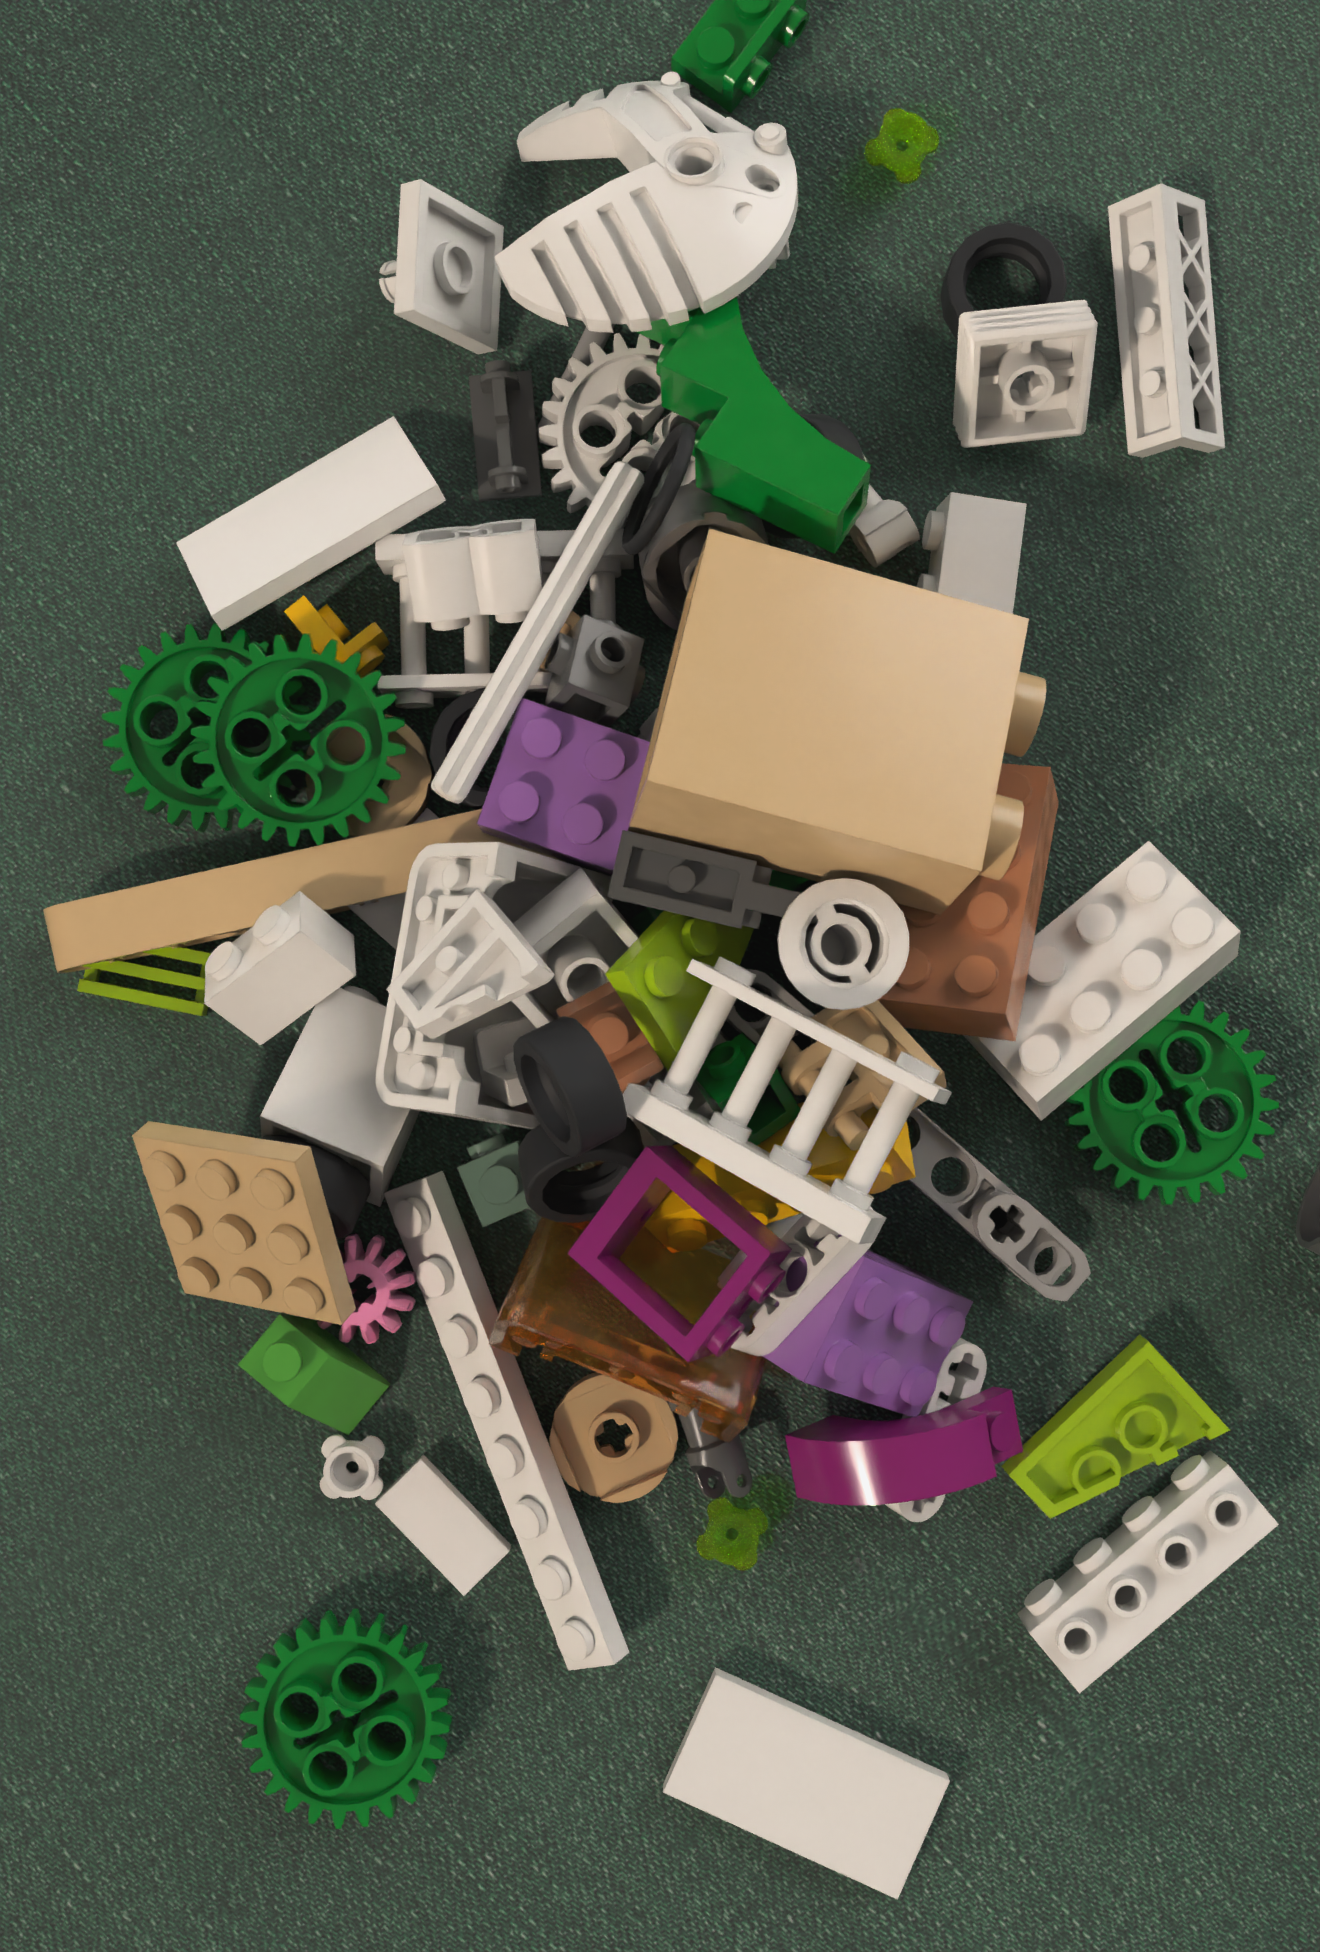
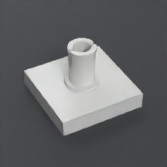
[379,179,504,354]

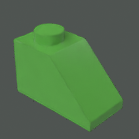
[238,1313,391,1435]

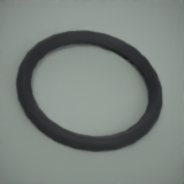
[622,422,695,555]

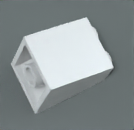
[260,986,420,1207]

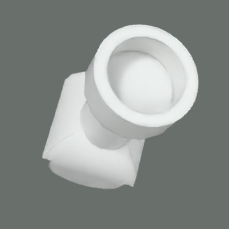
[849,454,920,568]

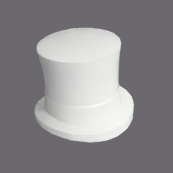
[777,878,909,1010]

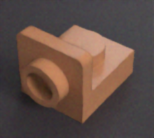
[556,982,663,1094]

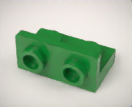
[671,0,810,113]

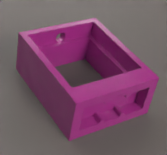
[567,1145,792,1362]

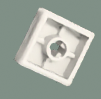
[953,300,1098,448]

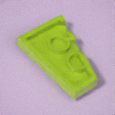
[605,911,754,1071]
[1001,1334,1230,1519]

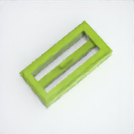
[77,947,211,1016]

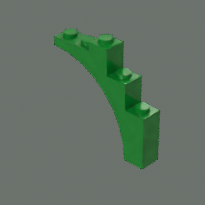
[636,296,871,554]

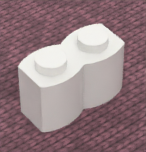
[402,519,544,631]

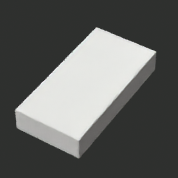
[375,1454,511,1596]

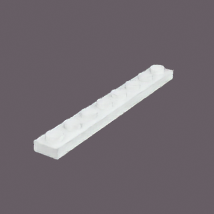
[384,1171,629,1671]

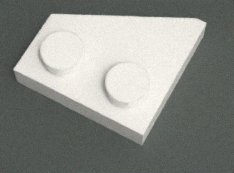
[386,889,555,1039]

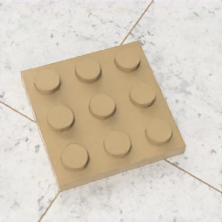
[132,1121,356,1325]

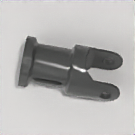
[667,1380,752,1499]

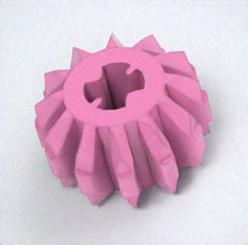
[317,1234,417,1344]

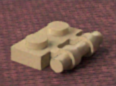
[778,1000,947,1151]

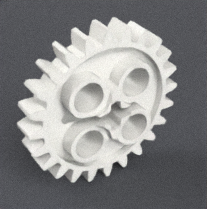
[539,333,700,529]

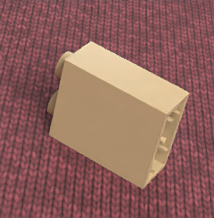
[628,528,1046,915]

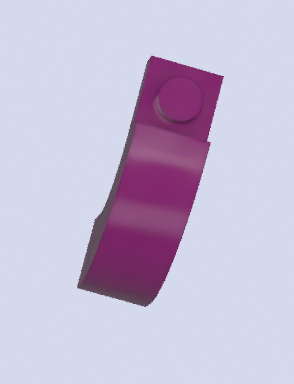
[785,1386,1023,1506]

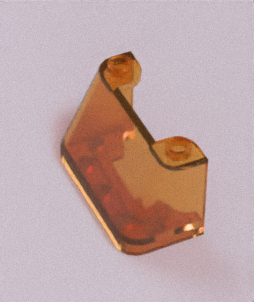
[488,1216,767,1443]

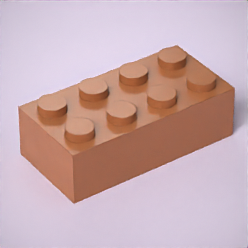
[878,763,1059,1041]

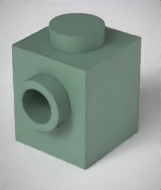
[457,1133,529,1227]

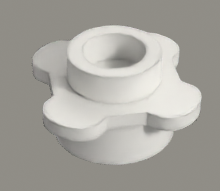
[320,1434,385,1500]

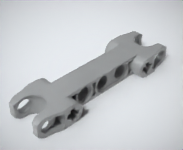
[726,969,1091,1301]

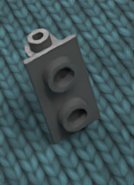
[469,360,542,502]

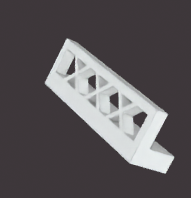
[1108,183,1225,458]

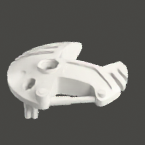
[494,72,798,333]

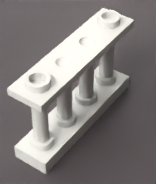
[375,529,634,709]
[623,956,952,1244]

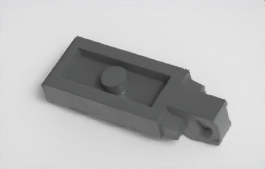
[607,830,801,929]

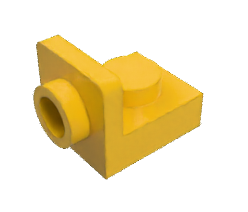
[284,595,390,677]

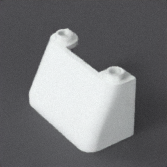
[375,842,613,1129]

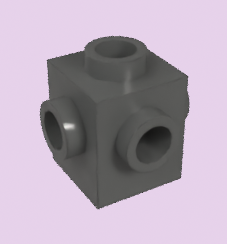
[545,614,645,727]

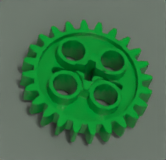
[102,623,314,832]
[191,633,406,847]
[1065,1001,1279,1206]
[240,1608,453,1829]

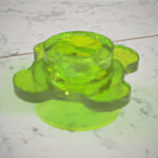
[865,108,939,184]
[696,1497,768,1571]

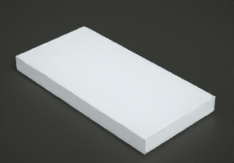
[176,416,446,631]
[663,1667,950,1900]

